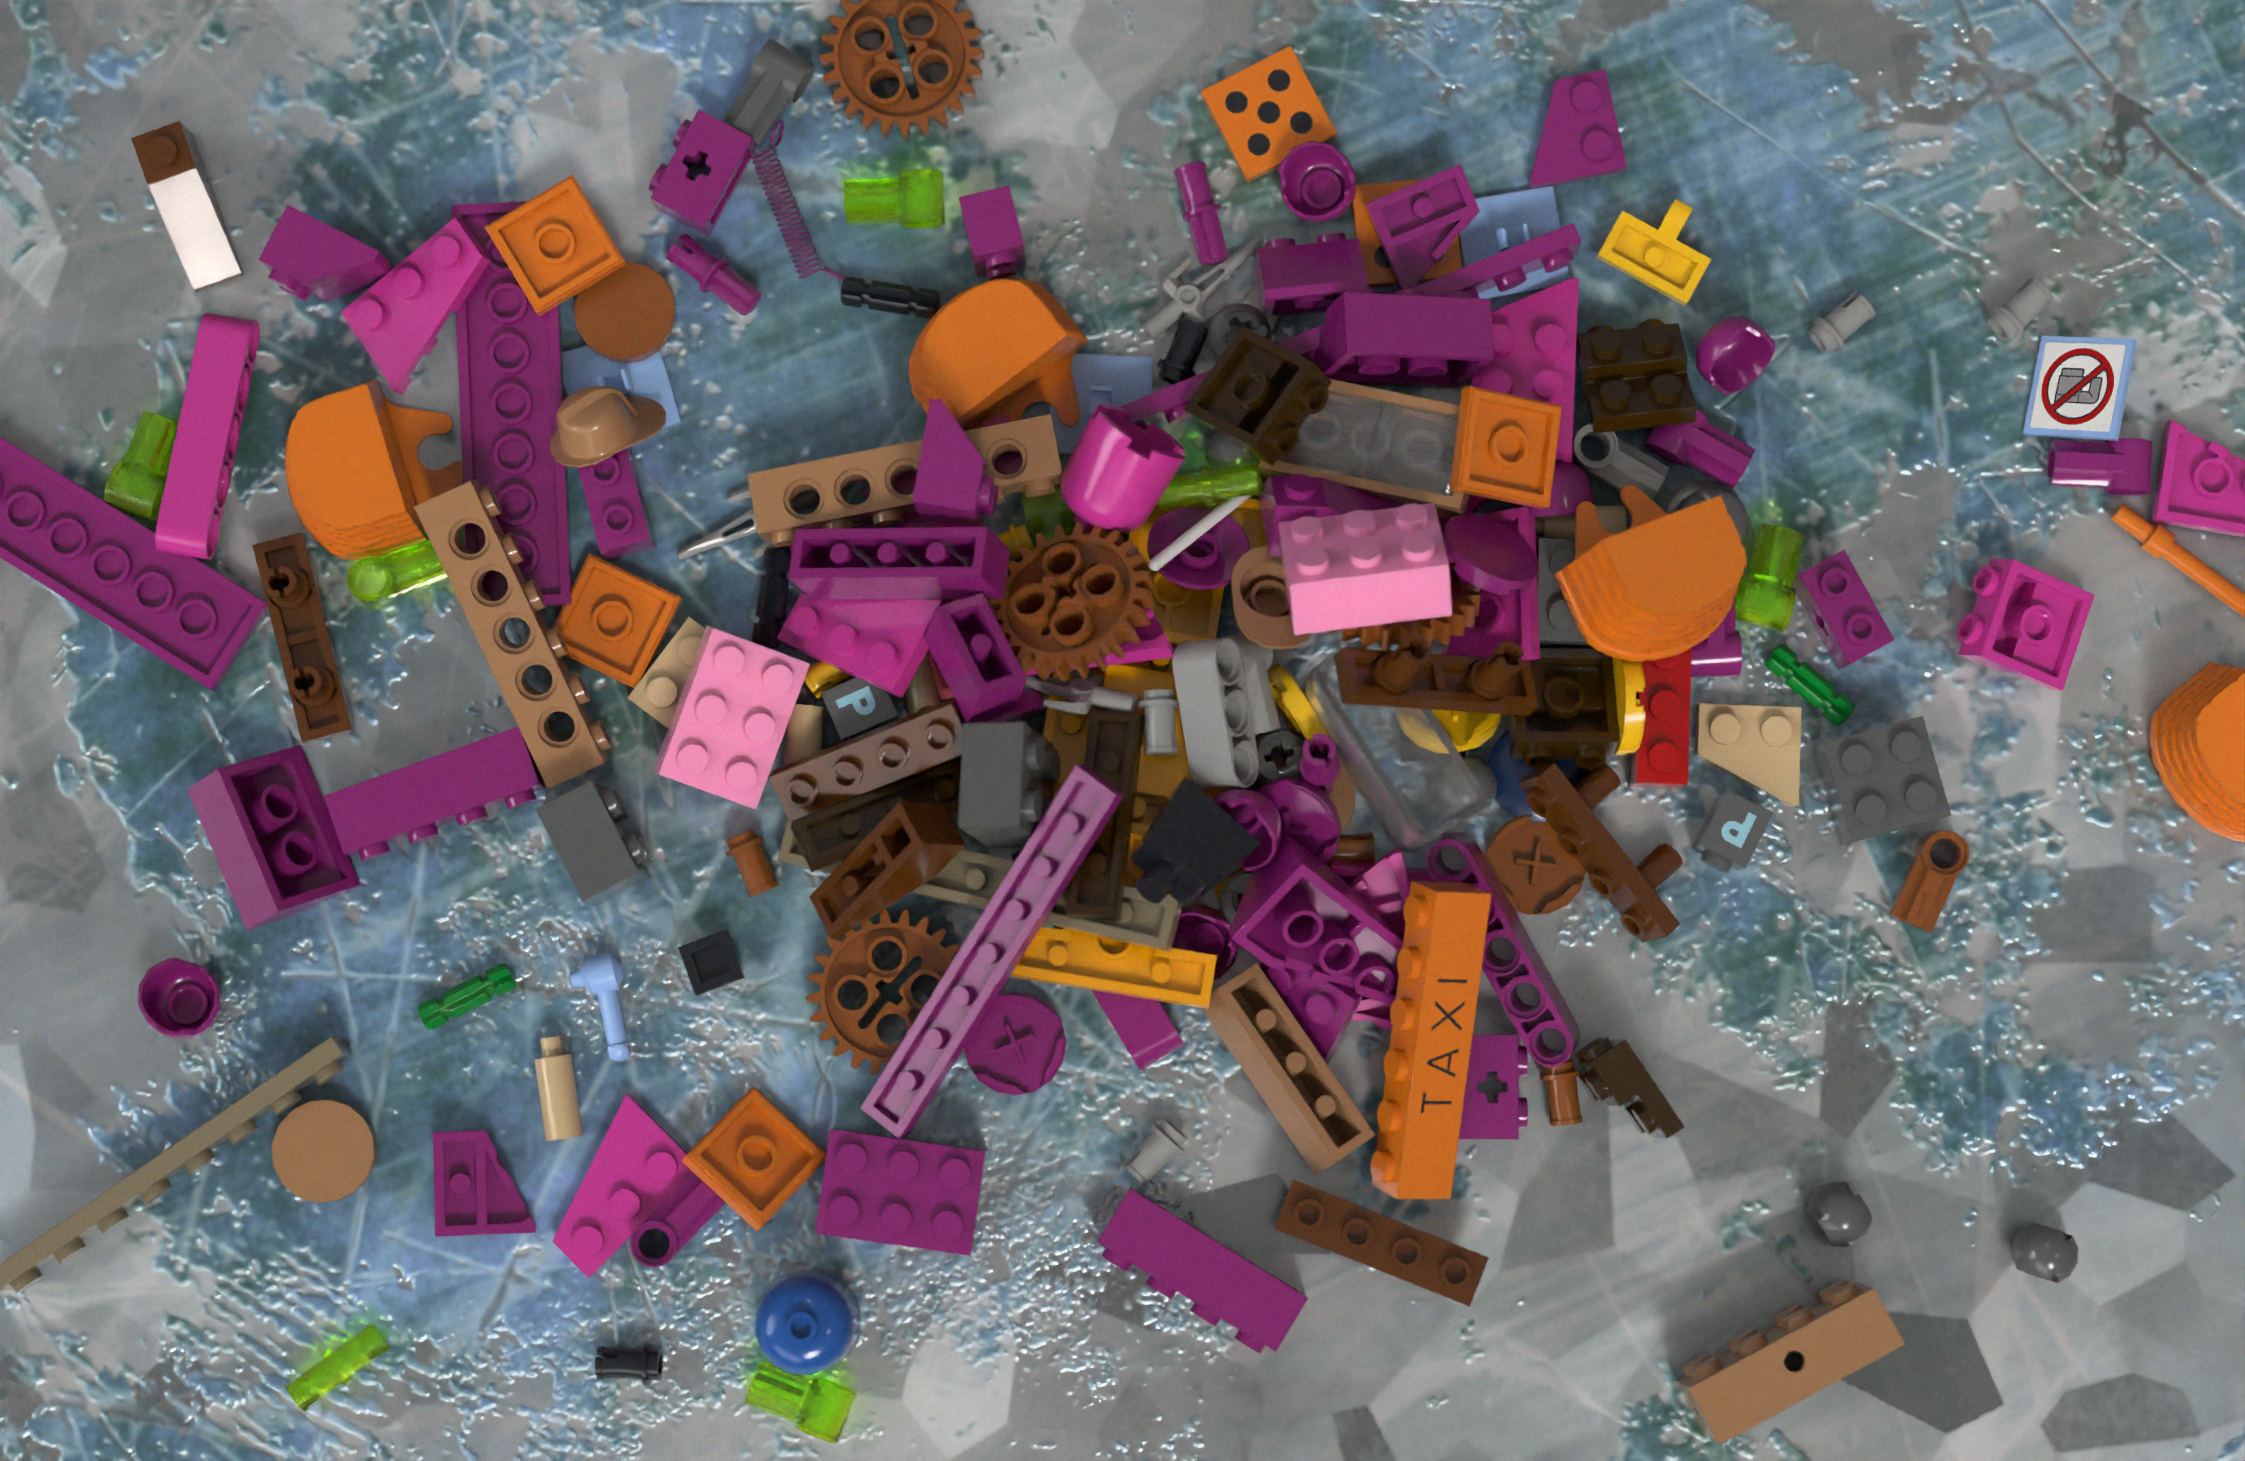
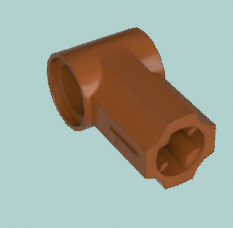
[1889,830,1970,933]

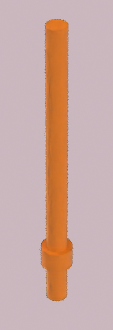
[2110,503,2245,618]

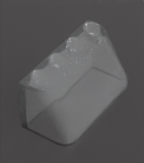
[1301,639,1492,853]

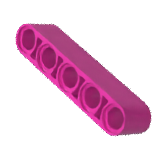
[155,313,260,560]

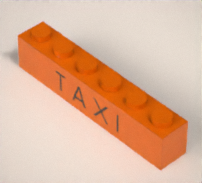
[1370,881,1491,1199]

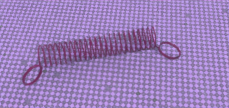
[750,120,845,280]

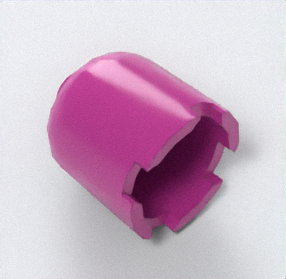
[1059,403,1185,533]

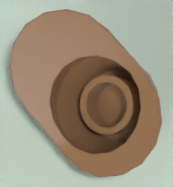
[550,386,667,468]
[1231,546,1313,650]

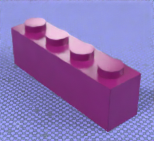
[788,527,1010,600]
[324,727,546,862]
[1098,1187,1308,1354]

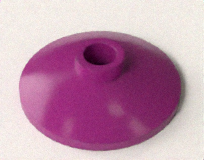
[1147,507,1250,590]

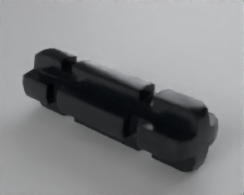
[840,276,941,319]
[752,548,792,648]

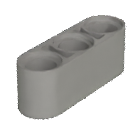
[1172,639,1259,789]

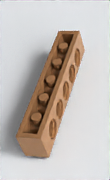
[747,414,1063,547]
[414,479,612,789]

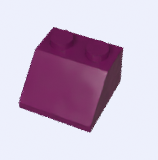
[258,205,394,302]
[1255,233,1369,318]
[912,398,998,527]

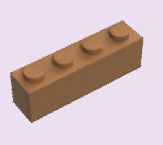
[1201,963,1375,1175]

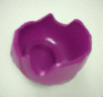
[1278,140,1357,223]
[1696,315,1775,395]
[1515,459,1594,517]
[1212,788,1281,871]
[1172,904,1239,980]
[138,957,222,1039]

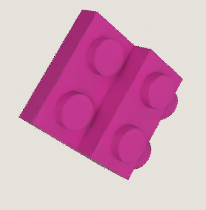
[1957,559,2094,691]

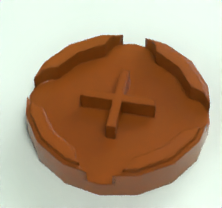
[574,261,677,364]
[1484,815,1586,915]

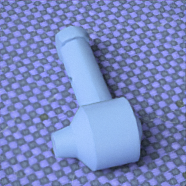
[570,952,630,1061]

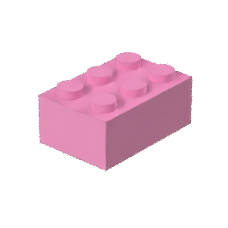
[1278,503,1452,635]
[653,625,810,809]

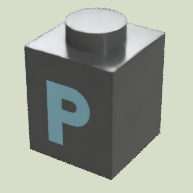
[821,678,905,742]
[1692,790,1773,874]

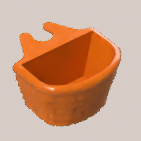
[908,278,1089,431]
[285,379,463,563]
[1554,485,1747,662]
[2149,661,2245,843]

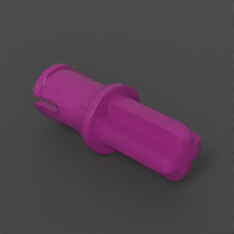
[1174,162,1228,265]
[666,233,762,316]
[1299,734,1341,795]

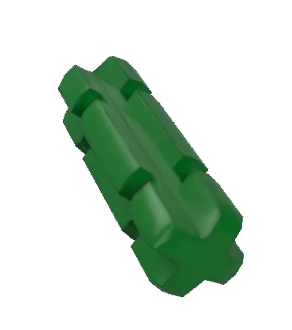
[1765,644,1856,726]
[417,963,517,1029]

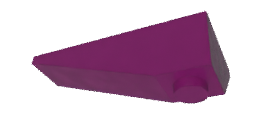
[1258,474,1456,563]
[1228,835,1404,1005]

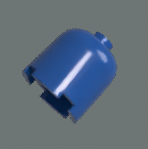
[755,1269,861,1375]

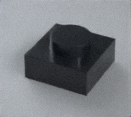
[678,929,746,996]

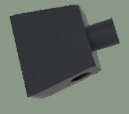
[1132,777,1260,906]

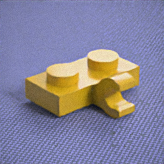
[1596,199,1711,306]

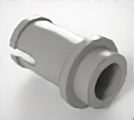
[1987,277,2054,342]
[1808,291,1875,354]
[1139,689,1179,755]
[1123,1119,1188,1186]

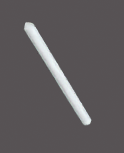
[1148,478,1262,571]

